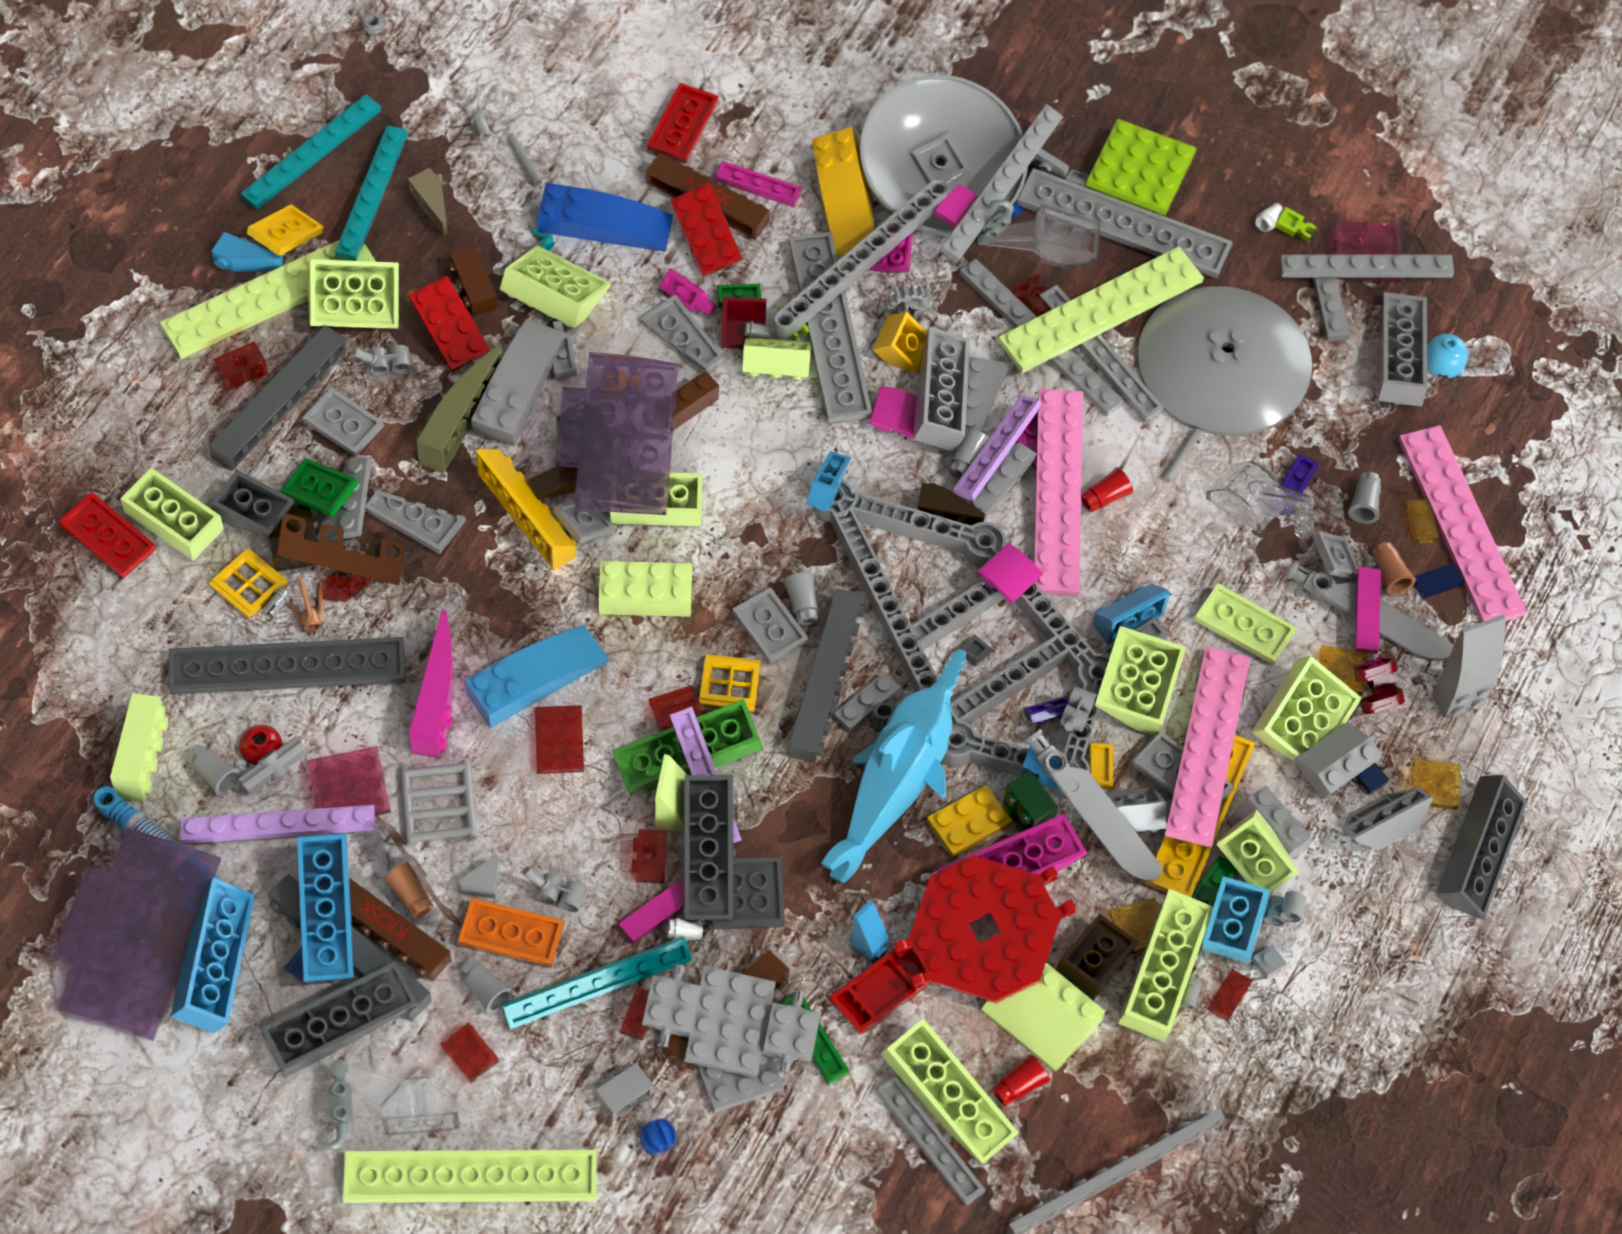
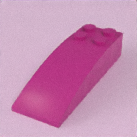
[409,610,454,759]
[937,813,1087,875]

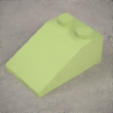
[655,754,687,832]
[1216,809,1299,893]

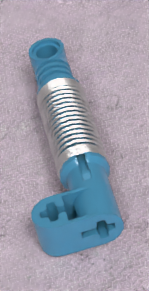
[94,786,223,920]

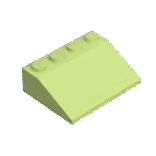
[500,245,611,328]
[307,259,399,329]
[1095,626,1186,736]
[1251,656,1361,761]
[981,963,1105,1072]

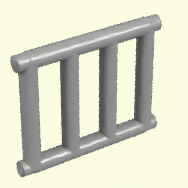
[400,759,477,846]

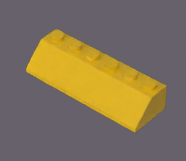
[476,449,577,571]

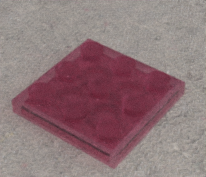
[1334,221,1403,282]
[307,746,391,816]

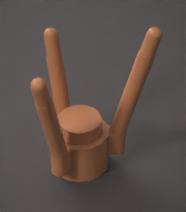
[288,578,325,632]

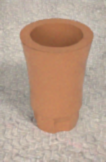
[1372,542,1416,595]
[384,862,434,919]

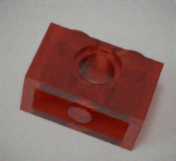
[214,341,268,391]
[631,829,667,884]

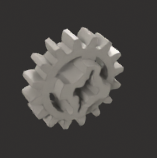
[885,285,933,319]

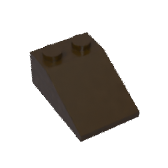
[269,505,317,572]
[1055,914,1139,1001]

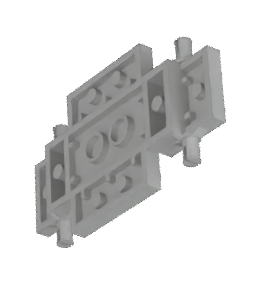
[642,964,820,1078]

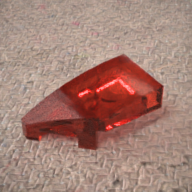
[323,575,371,602]

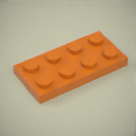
[458,898,565,968]

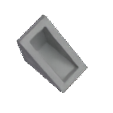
[458,854,500,898]

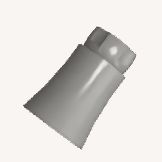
[948,428,989,480]
[1348,472,1381,524]
[783,572,818,627]
[186,745,241,796]
[458,959,513,1014]

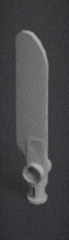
[1286,561,1454,661]
[1024,729,1162,881]

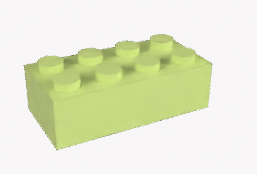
[120,468,224,561]
[610,471,702,526]
[599,561,692,617]
[110,693,168,802]

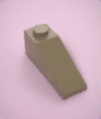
[408,167,448,236]

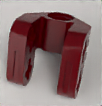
[1353,654,1405,714]

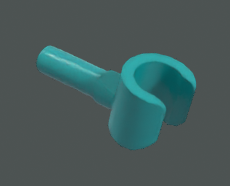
[530,227,555,251]

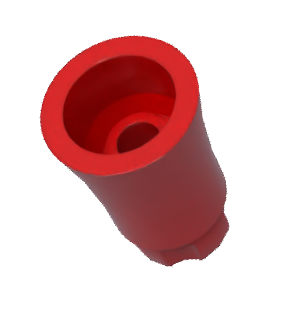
[1081,467,1133,512]
[992,1054,1050,1107]

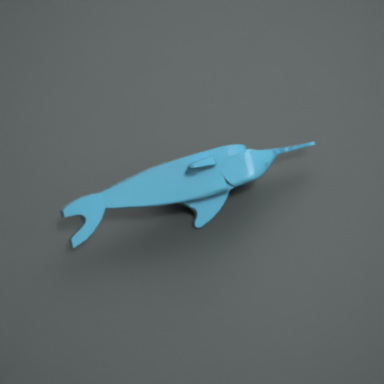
[821,649,967,883]

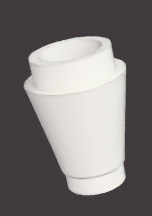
[1255,203,1284,232]
[667,918,703,941]

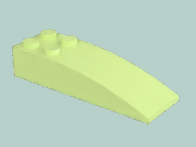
[1118,889,1213,1042]
[881,1019,1019,1165]

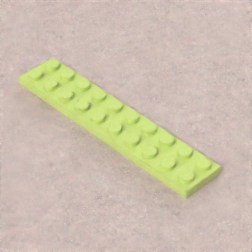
[160,240,376,359]
[998,247,1204,373]
[343,1150,597,1203]

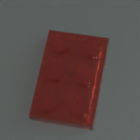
[535,705,584,774]

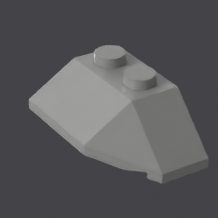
[1341,786,1433,850]

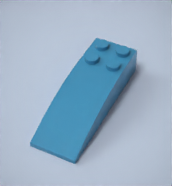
[465,625,609,728]
[297,834,354,982]
[170,877,255,1033]

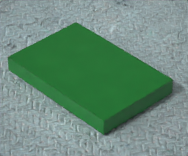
[280,458,359,518]

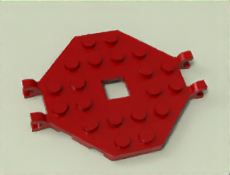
[893,855,1076,1004]

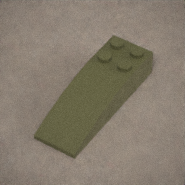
[415,346,502,474]

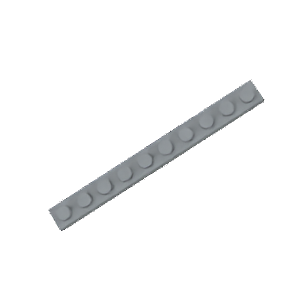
[940,104,1063,263]
[959,259,1124,417]
[1007,1109,1225,1234]

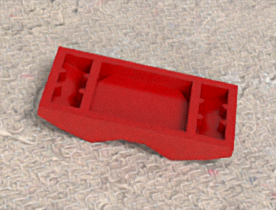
[829,949,929,1035]

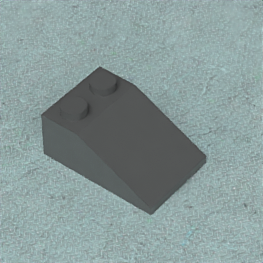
[211,469,295,536]

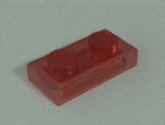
[1207,969,1253,1022]
[620,987,649,1041]

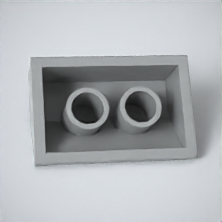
[1294,722,1383,798]
[1226,785,1312,859]
[1105,786,1166,833]

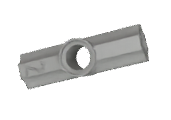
[238,736,308,795]

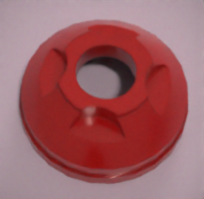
[239,724,283,765]

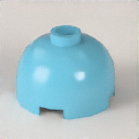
[1427,333,1468,378]

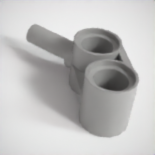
[351,345,412,377]
[1060,686,1097,732]
[522,866,587,912]
[1263,891,1306,927]

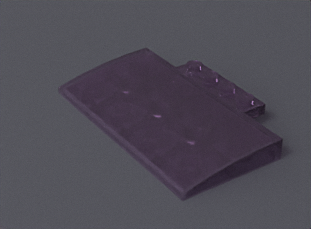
[556,352,678,515]
[52,828,221,1041]

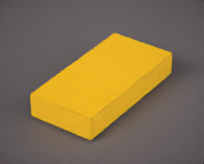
[1089,743,1113,790]

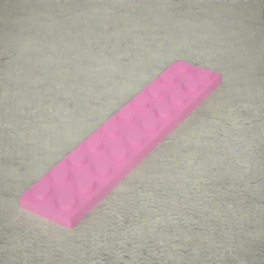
[1034,388,1083,596]
[1398,425,1527,622]
[1164,646,1251,847]

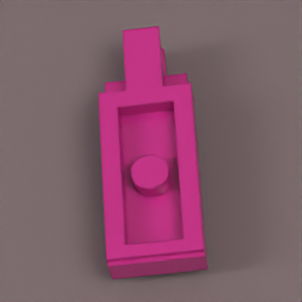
[659,268,717,314]

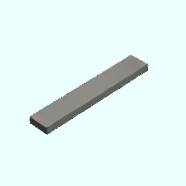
[875,1075,985,1206]

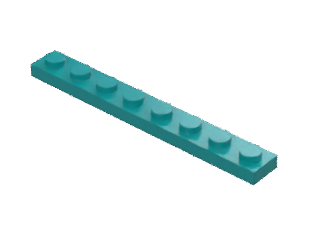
[241,94,381,211]
[335,125,408,261]
[501,936,692,1029]

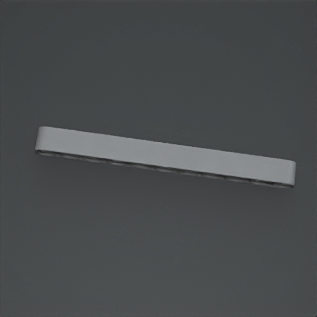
[774,179,948,338]

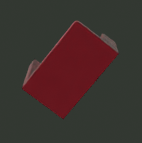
[721,297,767,349]

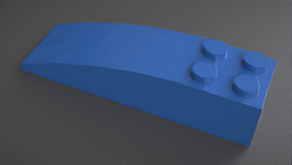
[537,183,673,252]

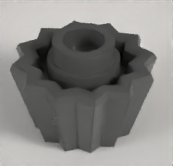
[868,702,895,732]

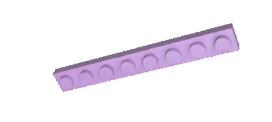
[181,805,375,844]

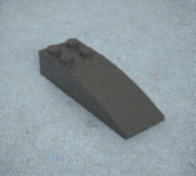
[685,775,734,920]
[261,961,418,1078]

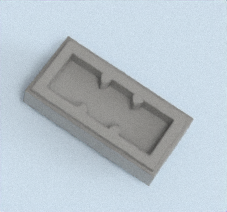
[1030,148,1069,180]

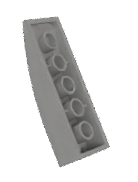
[1378,292,1428,406]
[471,319,567,447]
[913,326,970,452]
[1432,614,1506,717]

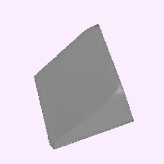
[1065,169,1090,187]

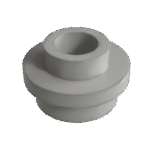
[363,14,384,34]

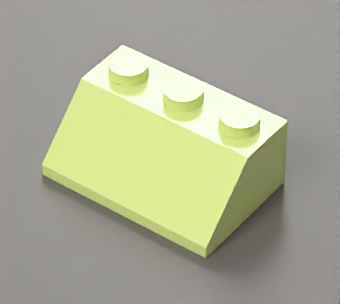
[742,337,811,380]

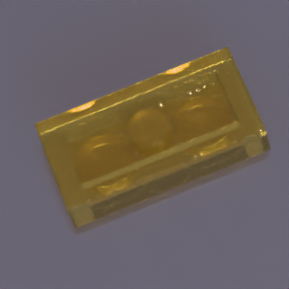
[1405,499,1439,544]

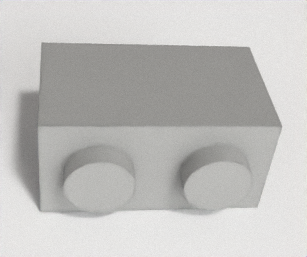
[596,1063,654,1121]

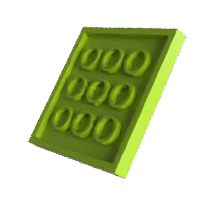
[1086,119,1196,216]

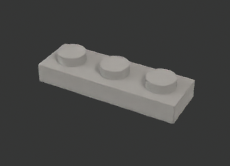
[834,672,900,733]

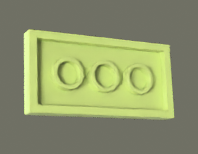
[1194,583,1297,665]

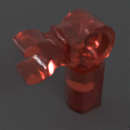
[1014,274,1049,317]

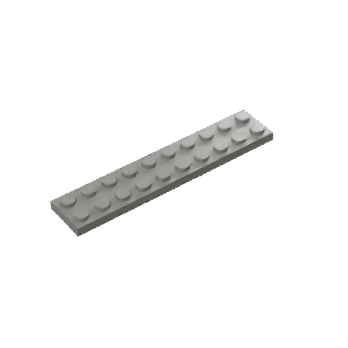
[1017,168,1233,279]
[789,232,872,423]

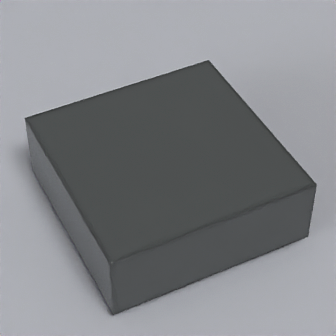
[960,634,992,666]

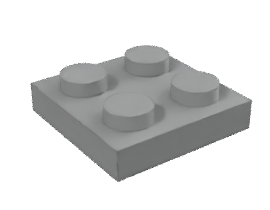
[553,496,616,544]
[1312,531,1358,580]

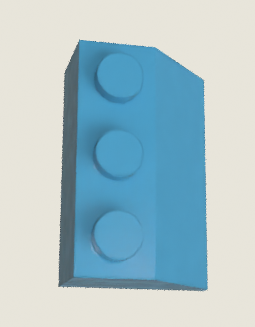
[1092,583,1170,645]

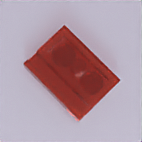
[648,685,704,731]
[440,1023,499,1083]

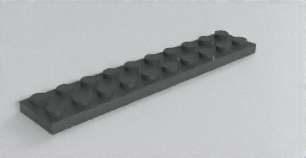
[169,637,405,694]

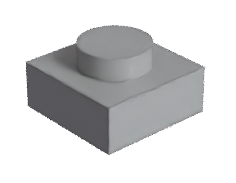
[1252,945,1287,979]

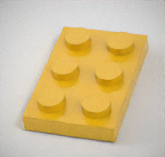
[247,205,324,256]
[927,784,1012,858]

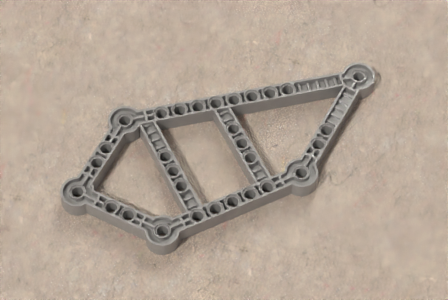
[813,479,1110,799]

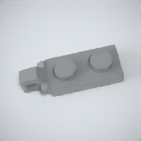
[553,321,577,379]

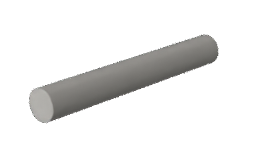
[507,133,542,186]
[1163,428,1202,482]

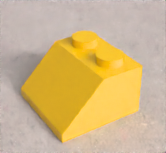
[872,311,927,373]

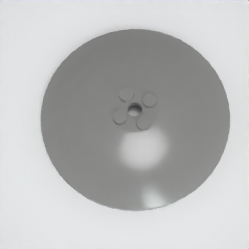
[859,75,1027,235]
[1137,286,1312,436]

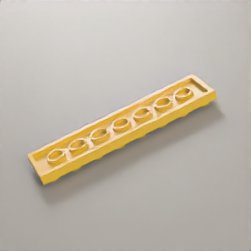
[1145,735,1255,897]

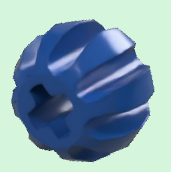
[640,1119,677,1155]

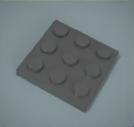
[712,857,785,929]

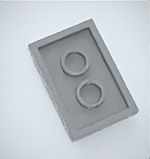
[303,387,384,457]
[732,587,809,664]
[698,1054,784,1113]

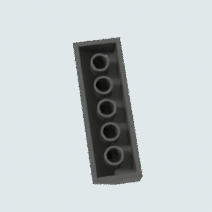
[1437,775,1527,919]

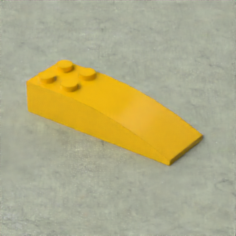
[812,127,878,257]

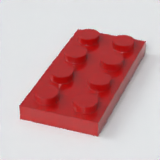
[647,82,719,164]
[670,183,743,277]
[408,276,491,372]
[58,492,157,579]

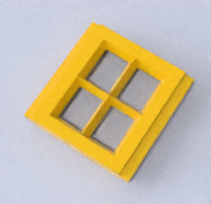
[209,548,288,618]
[699,654,761,712]

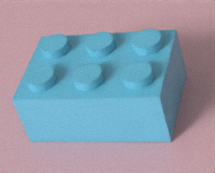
[1202,876,1270,964]

